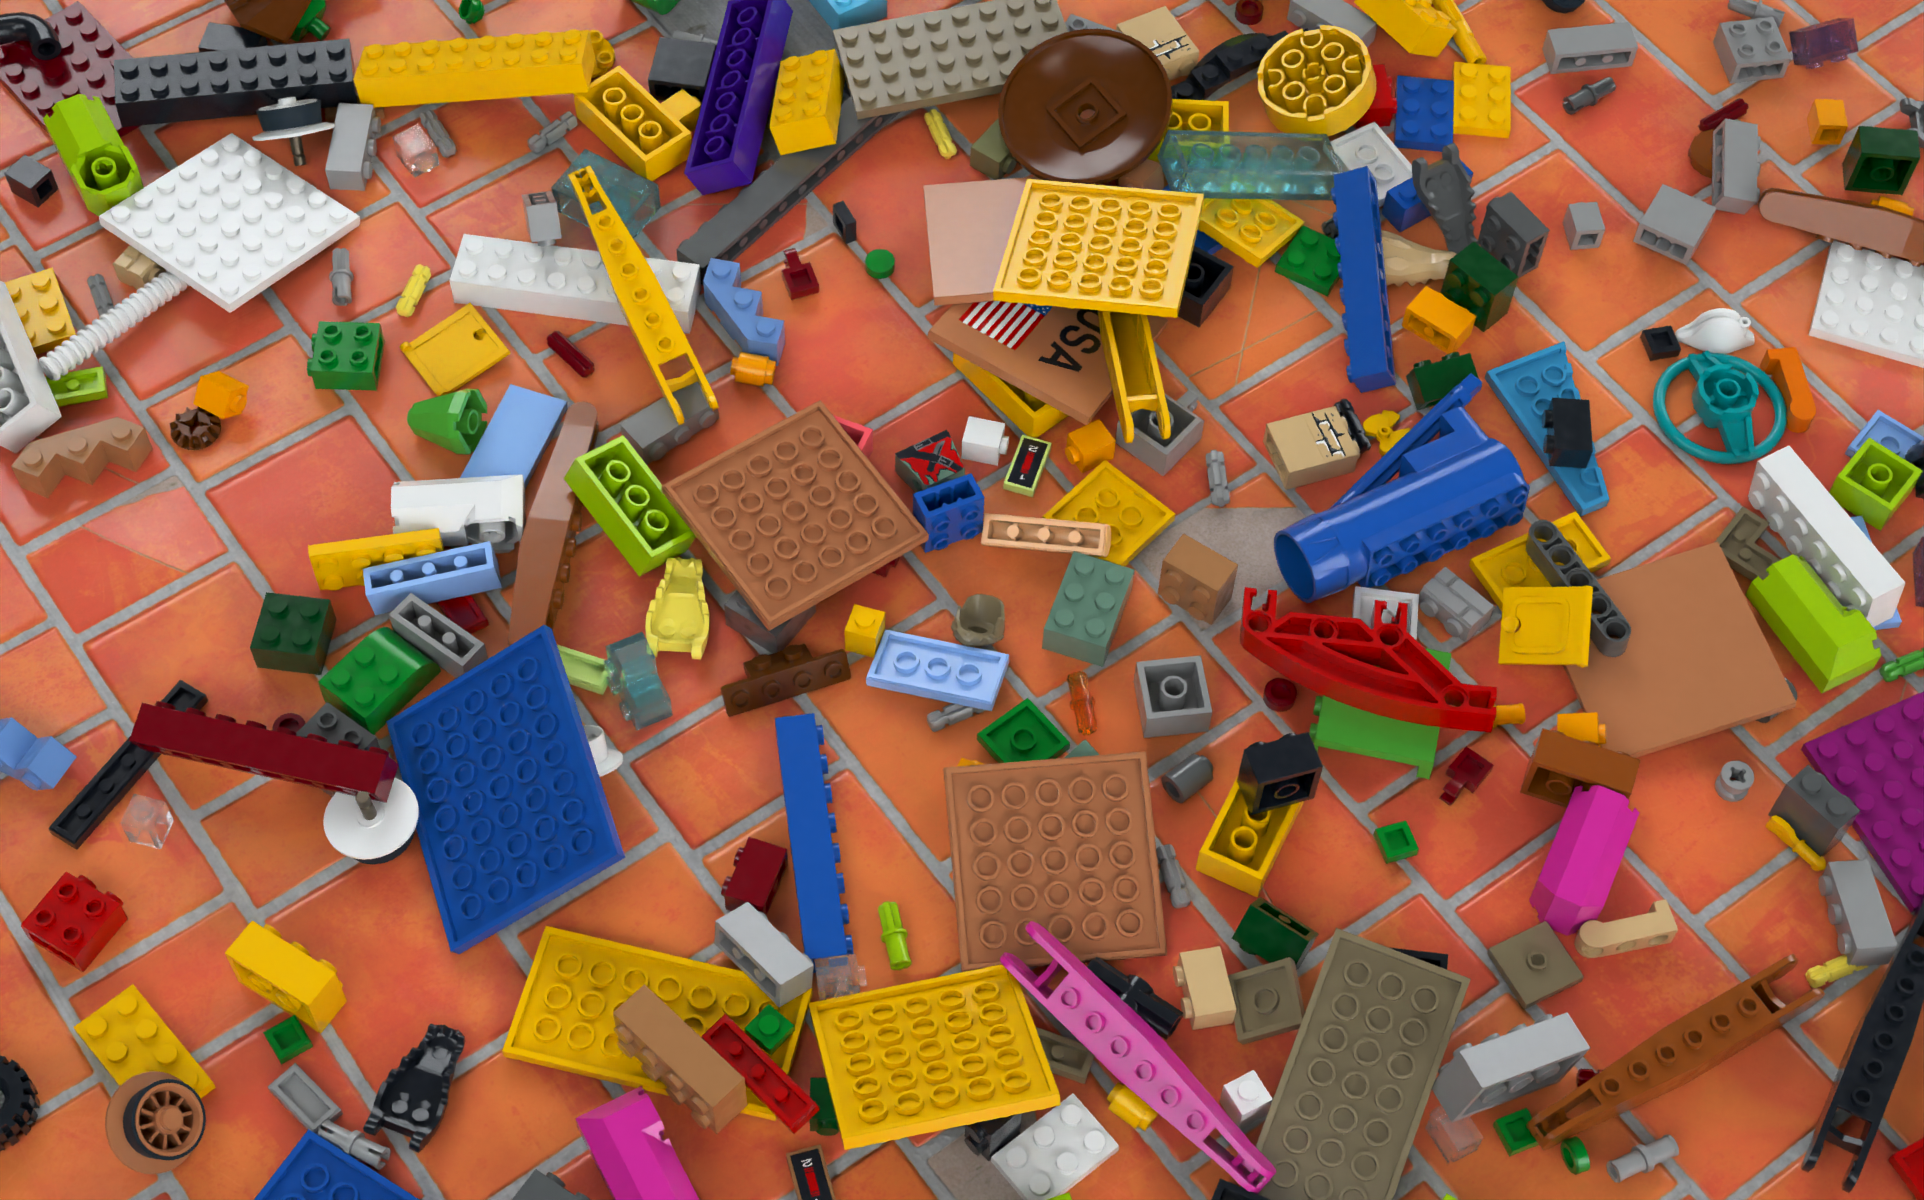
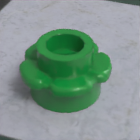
[459,0,485,24]

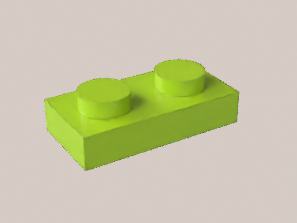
[45,366,108,407]

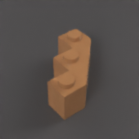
[11,417,153,498]

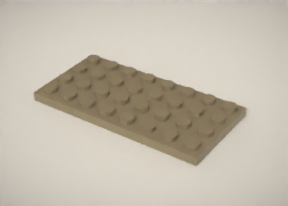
[833,0,1068,120]
[1241,928,1471,1200]

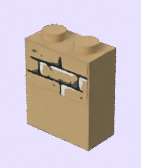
[1116,6,1199,81]
[1263,406,1360,490]

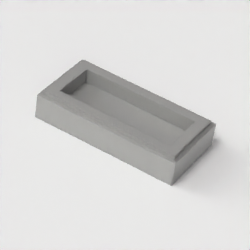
[267,1063,343,1134]

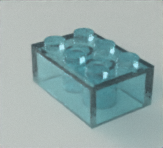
[551,149,661,240]

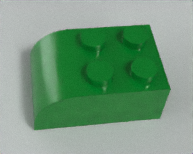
[318,627,441,735]

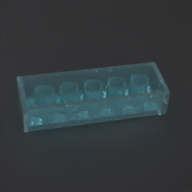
[1157,130,1343,201]

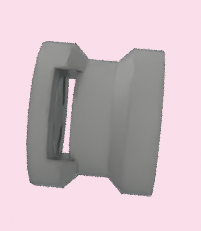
[1715,761,1755,802]

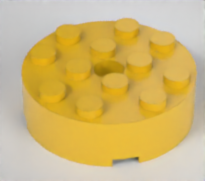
[1257,25,1376,139]

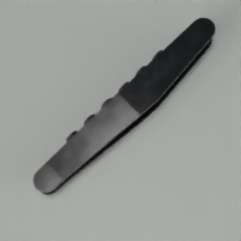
[1801,896,1924,1193]

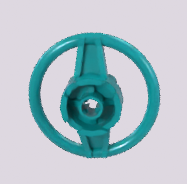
[1653,351,1787,464]

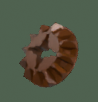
[170,407,221,450]

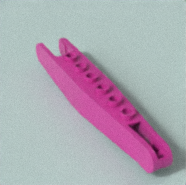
[1000,921,1277,1194]

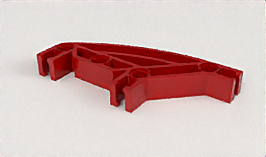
[1240,587,1497,733]

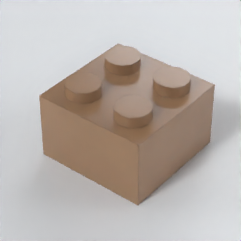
[1158,533,1238,625]

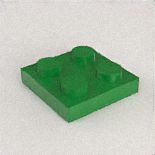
[1275,226,1341,296]
[977,698,1070,763]

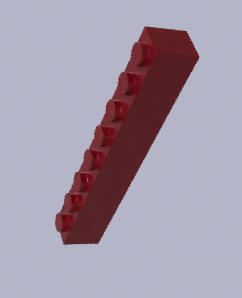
[129,701,399,803]

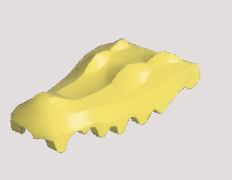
[645,557,710,660]

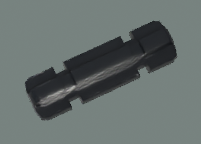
[1334,399,1371,454]

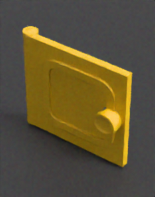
[400,303,511,396]
[1498,585,1593,668]

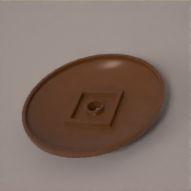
[998,29,1173,185]

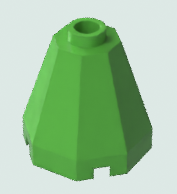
[407,388,487,455]

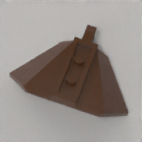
[224,0,312,44]

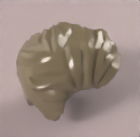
[951,594,1005,647]

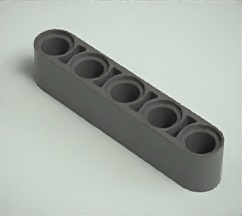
[1526,520,1631,657]

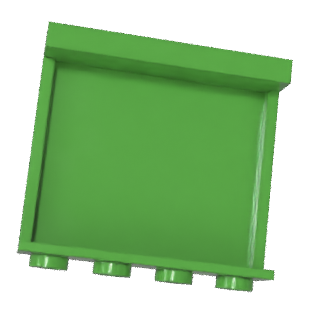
[1309,643,1452,779]

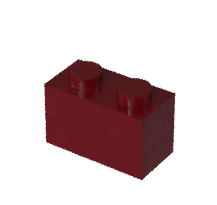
[721,837,788,916]

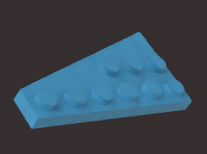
[1485,341,1609,517]

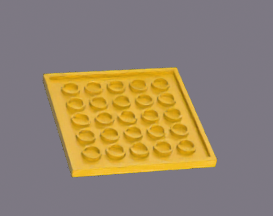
[993,179,1204,318]
[808,964,1061,1150]

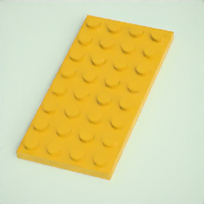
[502,926,813,1121]

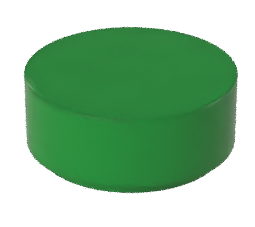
[865,249,895,279]
[1561,1136,1590,1175]

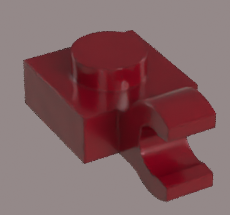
[782,248,819,300]
[1439,746,1494,806]

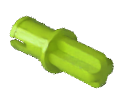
[878,901,912,970]

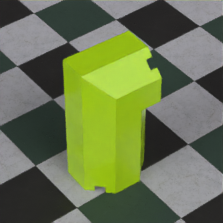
[43,94,144,216]
[1745,554,1881,694]

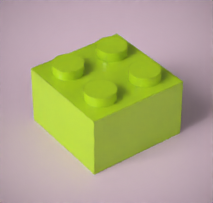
[1829,438,1923,531]

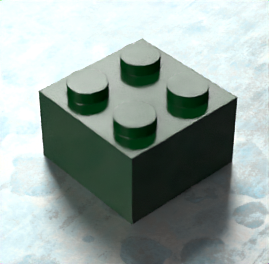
[1842,126,1920,195]
[1441,241,1519,332]
[250,592,337,675]

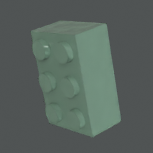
[1042,551,1135,667]

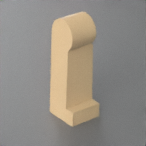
[1574,899,1678,958]

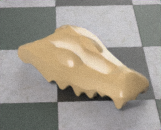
[1381,230,1457,287]

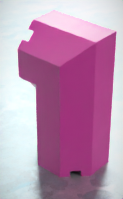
[1529,785,1639,936]
[575,1086,699,1200]

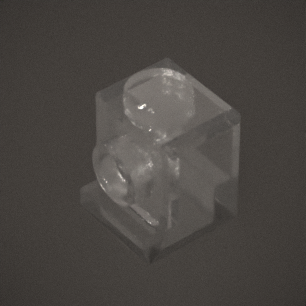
[814,954,867,1001]

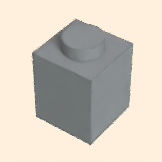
[1563,202,1605,250]

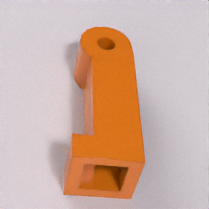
[1760,347,1816,433]

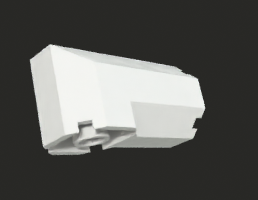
[391,474,526,553]

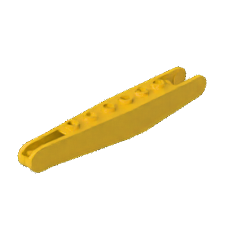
[568,165,719,426]
[1098,311,1171,443]

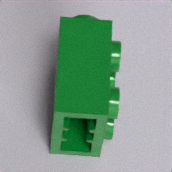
[307,321,385,391]

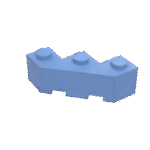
[703,258,785,366]
[0,717,77,791]

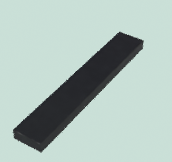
[48,680,208,850]

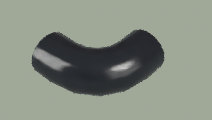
[0,12,61,60]

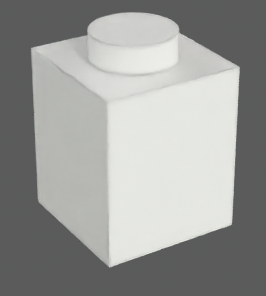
[961,416,1009,466]
[1219,1070,1273,1129]

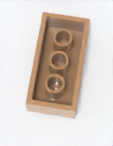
[613,984,748,1134]

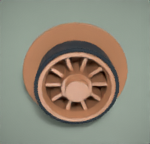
[105,1071,206,1174]

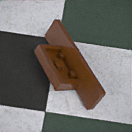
[721,644,851,717]

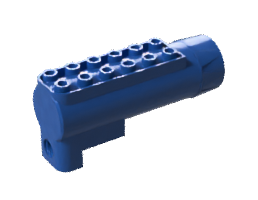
[1274,407,1530,603]

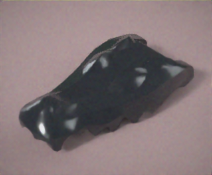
[363,1024,466,1153]

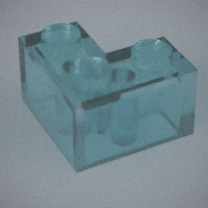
[603,632,673,731]

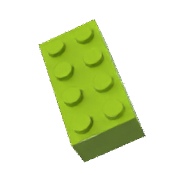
[564,435,696,577]

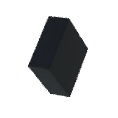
[833,201,856,244]
[1640,325,1681,361]

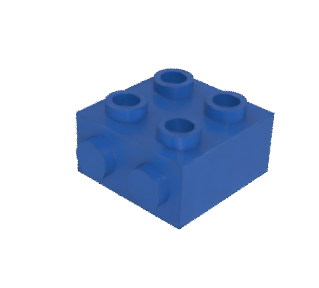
[913,473,985,553]

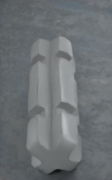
[420,110,457,158]
[527,111,578,154]
[87,274,114,317]
[1205,450,1230,507]
[927,703,986,732]
[1156,844,1191,909]

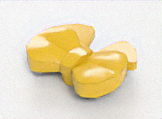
[1362,410,1411,456]

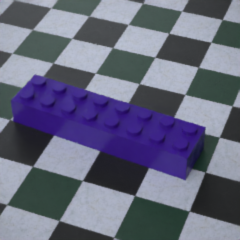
[684,0,793,195]

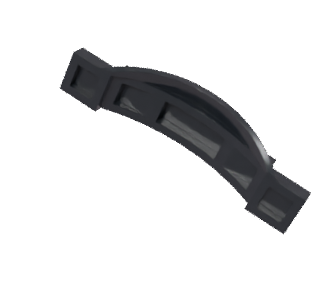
[1171,28,1309,100]

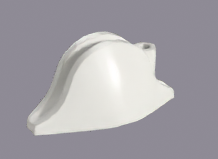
[1675,308,1755,354]

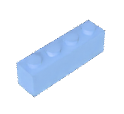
[363,541,502,615]

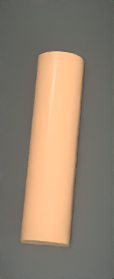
[981,513,1111,557]

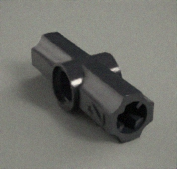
[1087,957,1183,1040]

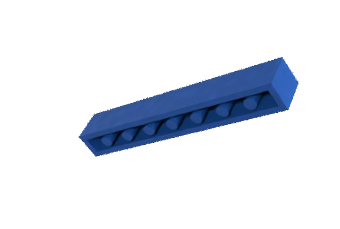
[1331,166,1396,393]
[775,713,854,973]

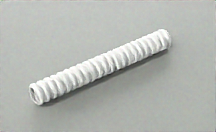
[39,270,189,381]

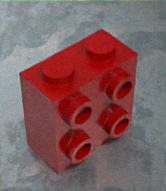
[21,871,128,972]

